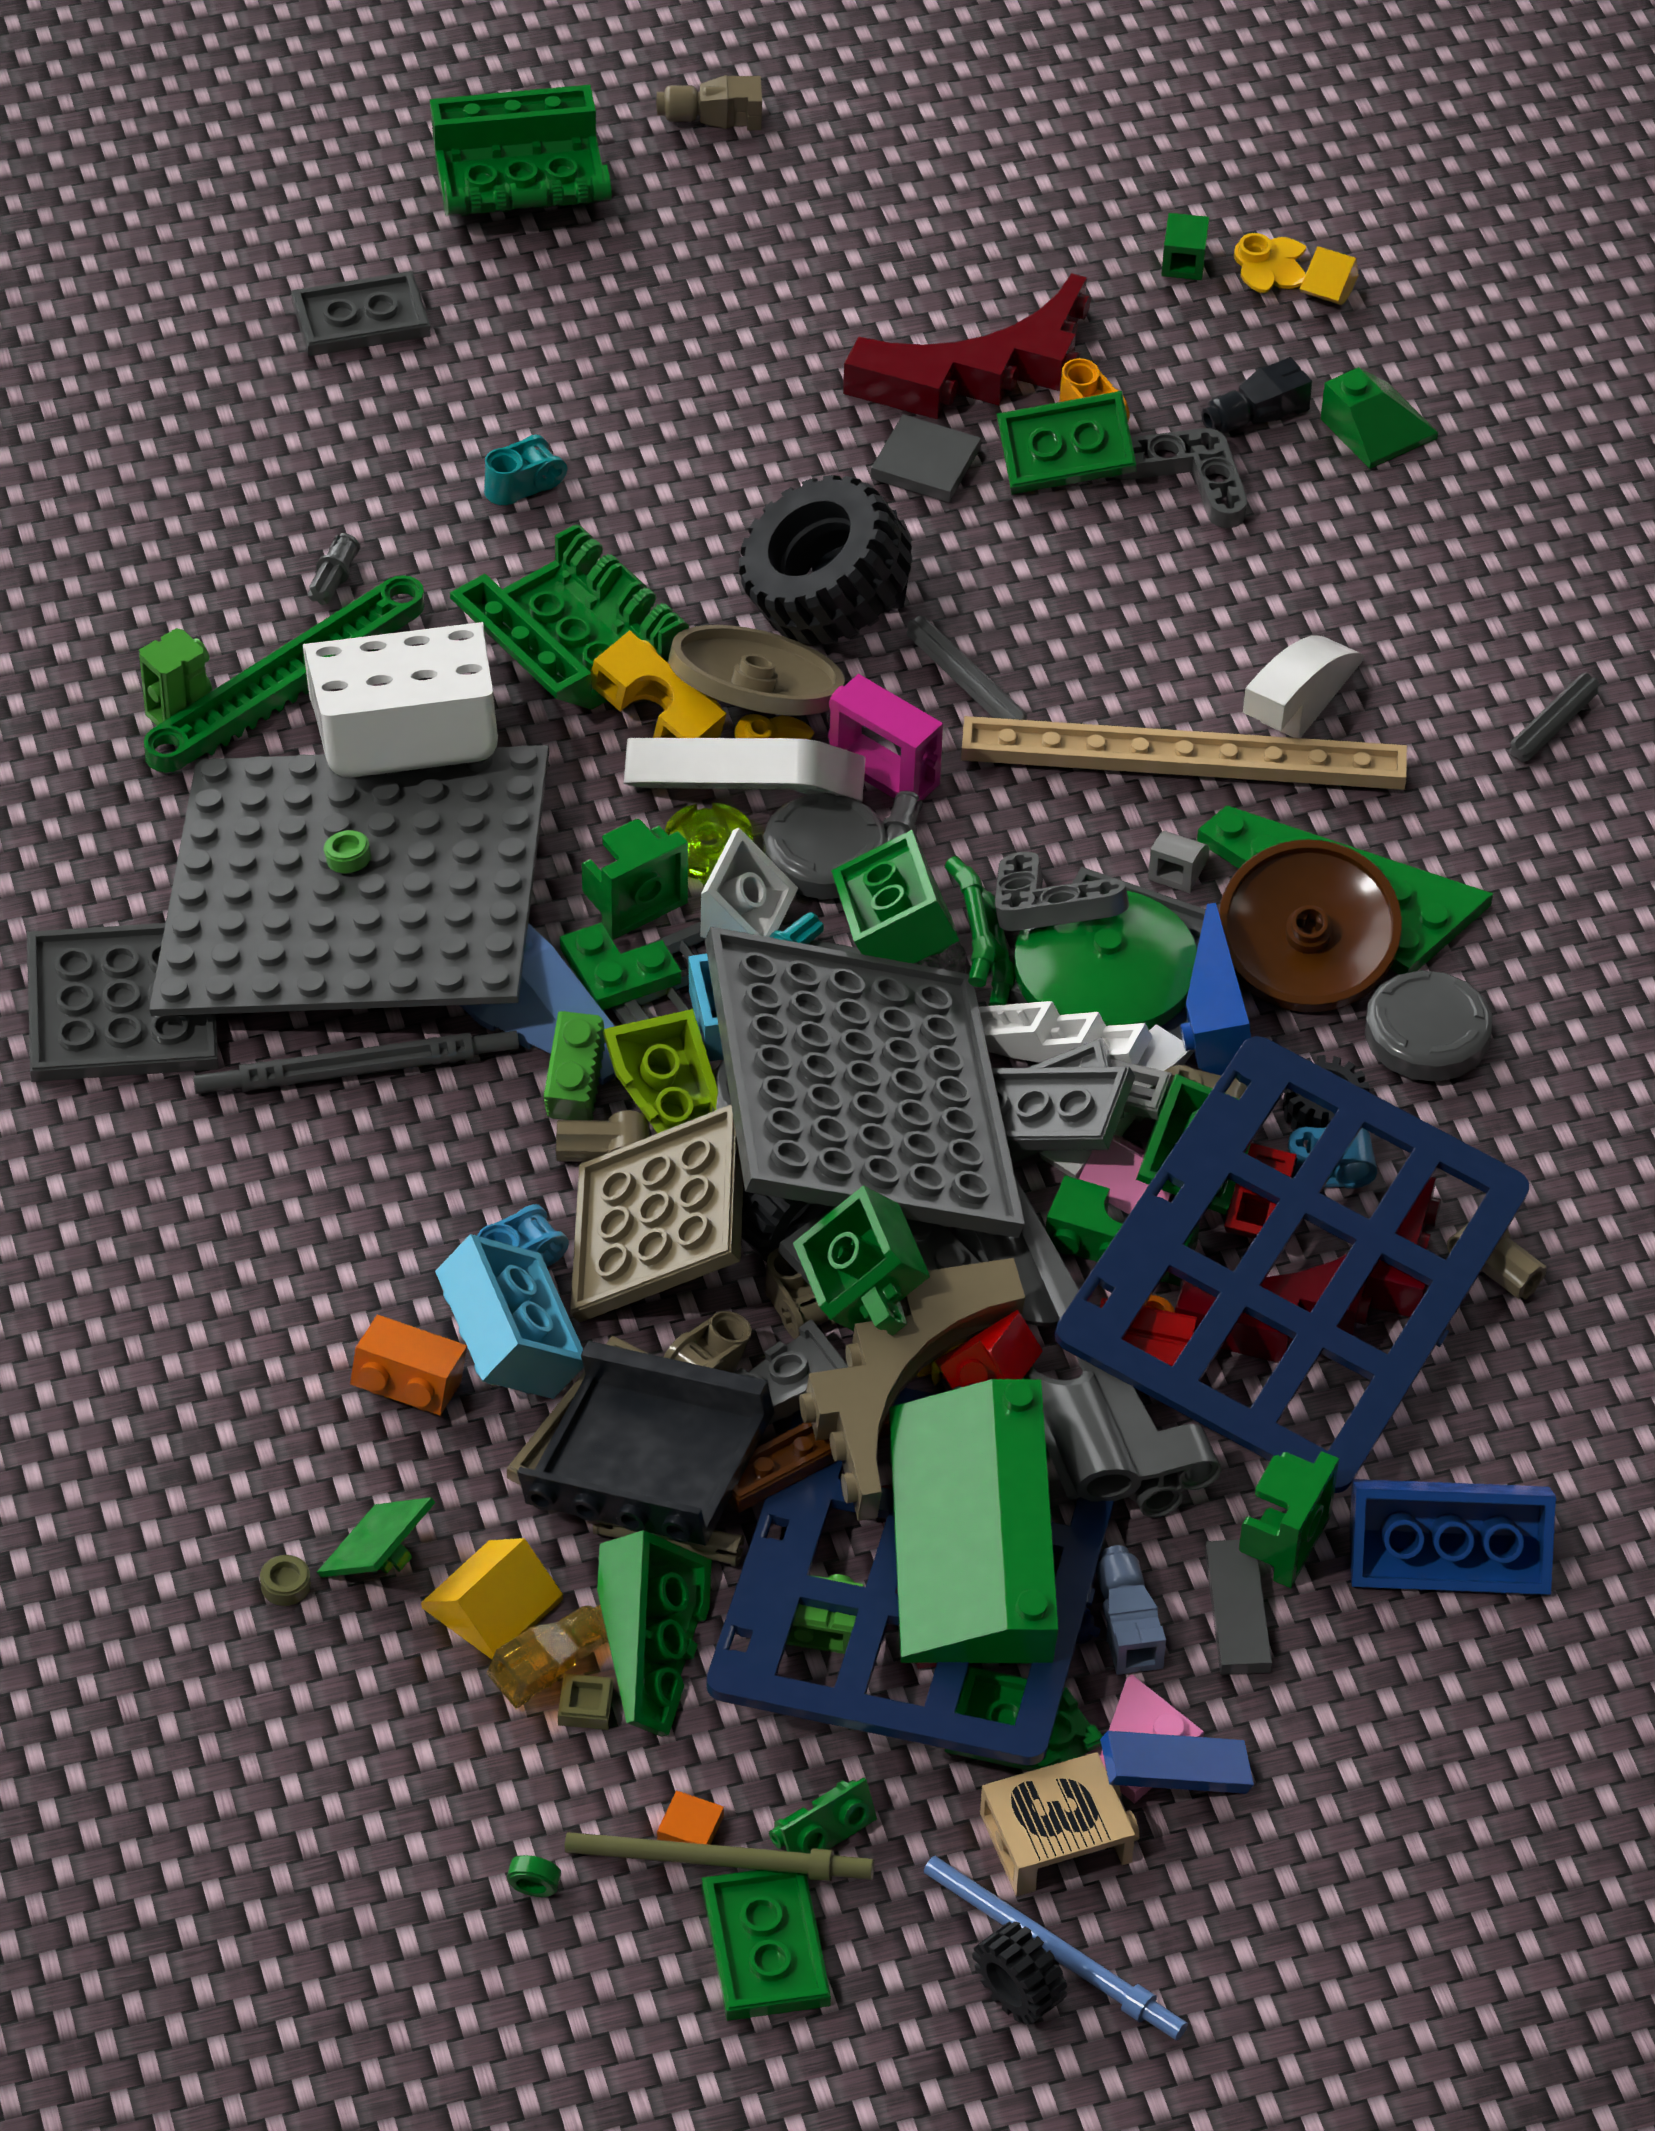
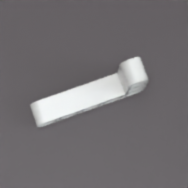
[623,738,866,802]

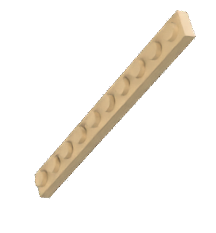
[961,716,1407,790]

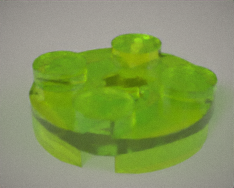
[665,803,754,885]

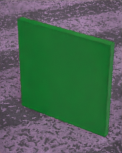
[317,1497,436,1577]

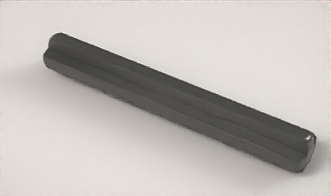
[906,615,1027,720]

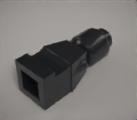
[1201,357,1312,434]

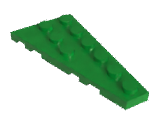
[1197,805,1493,975]

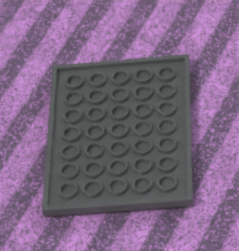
[705,927,1025,1238]

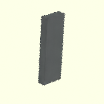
[1205,1540,1272,1675]

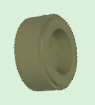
[260,1555,311,1606]

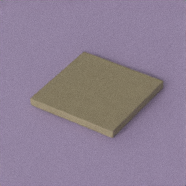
[570,1105,743,1323]

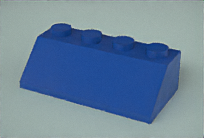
[1350,1479,1556,1595]

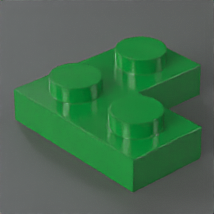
[560,922,682,1010]

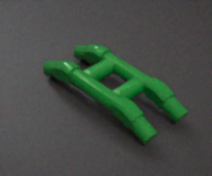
[945,856,1015,1006]

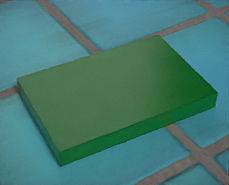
[997,391,1137,495]
[702,1870,831,2021]

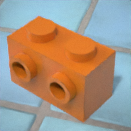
[350,1314,467,1416]

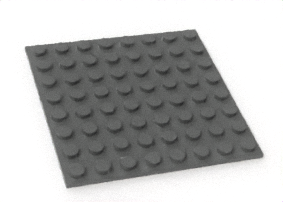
[149,745,549,1016]

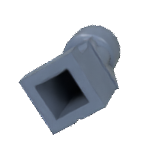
[1096,1545,1166,1675]

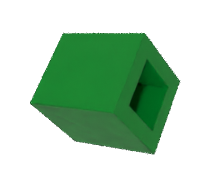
[1161,213,1209,280]

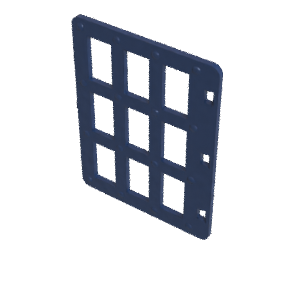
[1055,1036,1529,1493]
[706,1388,1115,1765]

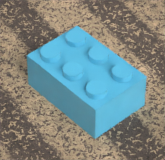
[435,1234,584,1399]

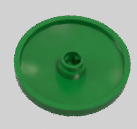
[1014,891,1197,1030]

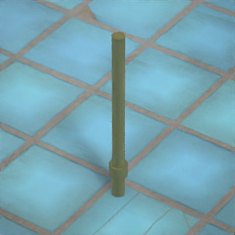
[565,1832,874,1881]

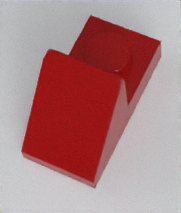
[935,1310,1043,1390]

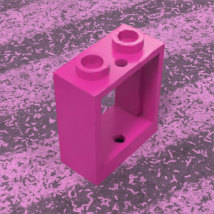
[828,674,943,801]

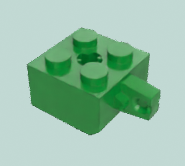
[793,1185,930,1336]

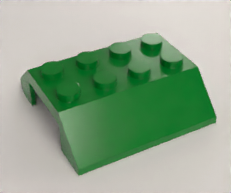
[430,85,612,217]
[450,525,689,710]

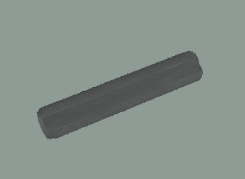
[1509,673,1600,762]

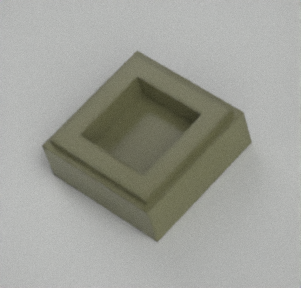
[558,1673,614,1730]

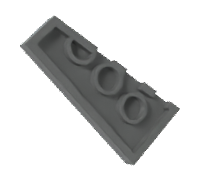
[734,1319,848,1425]

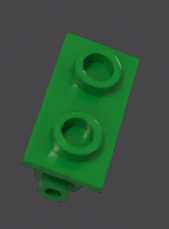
[769,1777,877,1853]

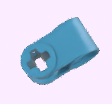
[1288,1127,1378,1188]
[477,1204,569,1267]

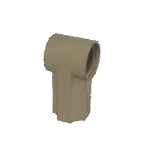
[556,1110,650,1162]
[1447,1222,1547,1300]

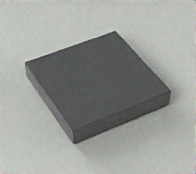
[871,414,981,502]

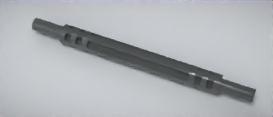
[193,1030,519,1094]

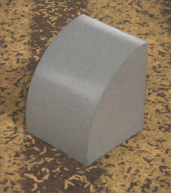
[1148,831,1209,893]

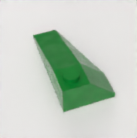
[597,1530,712,1737]

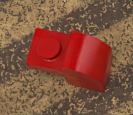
[1224,1143,1297,1239]

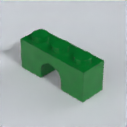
[1046,1175,1200,1287]

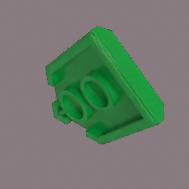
[945,1666,1103,1771]

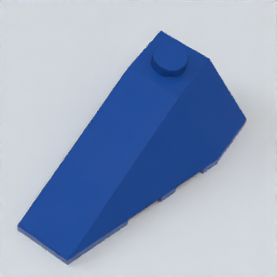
[1180,903,1251,1087]

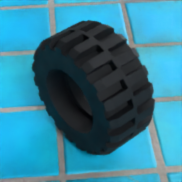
[739,475,912,645]

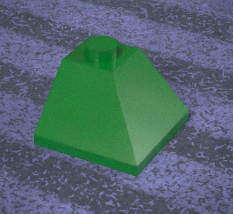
[1320,367,1438,469]

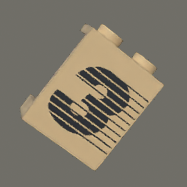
[980,1752,1139,1897]

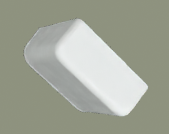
[303,622,498,778]

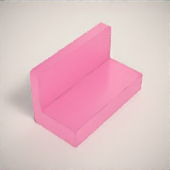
[1079,1135,1174,1214]

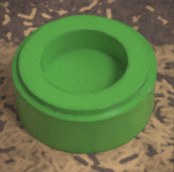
[324,830,371,873]

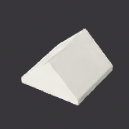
[700,828,798,938]

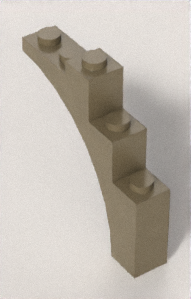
[799,1258,1025,1521]

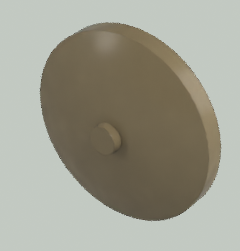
[668,625,845,715]

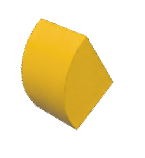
[1300,246,1359,305]

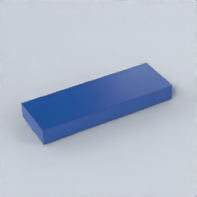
[1100,1731,1254,1794]

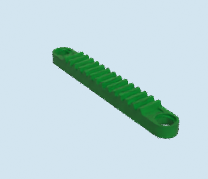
[144,575,425,773]

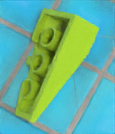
[603,1009,718,1133]

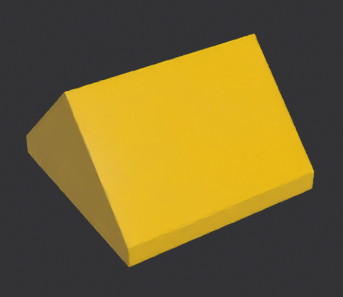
[421,1538,563,1662]

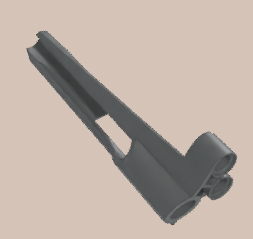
[952,1175,1221,1518]

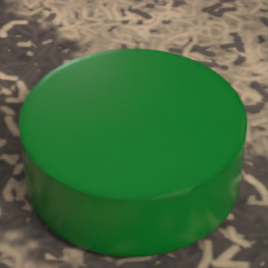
[507,1855,561,1897]

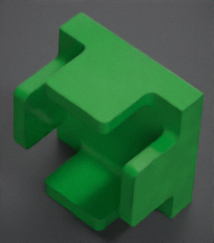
[582,819,688,940]
[1239,1451,1339,1588]

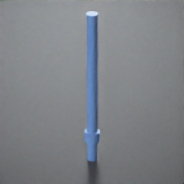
[924,1856,1188,2041]

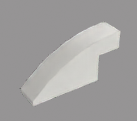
[1243,636,1364,738]

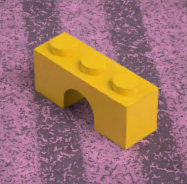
[591,630,727,738]

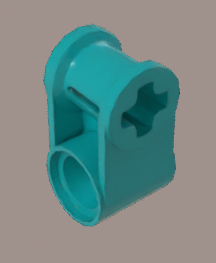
[484,435,568,505]

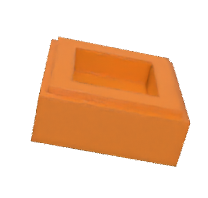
[657,1790,724,1845]

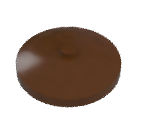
[1219,839,1402,1012]

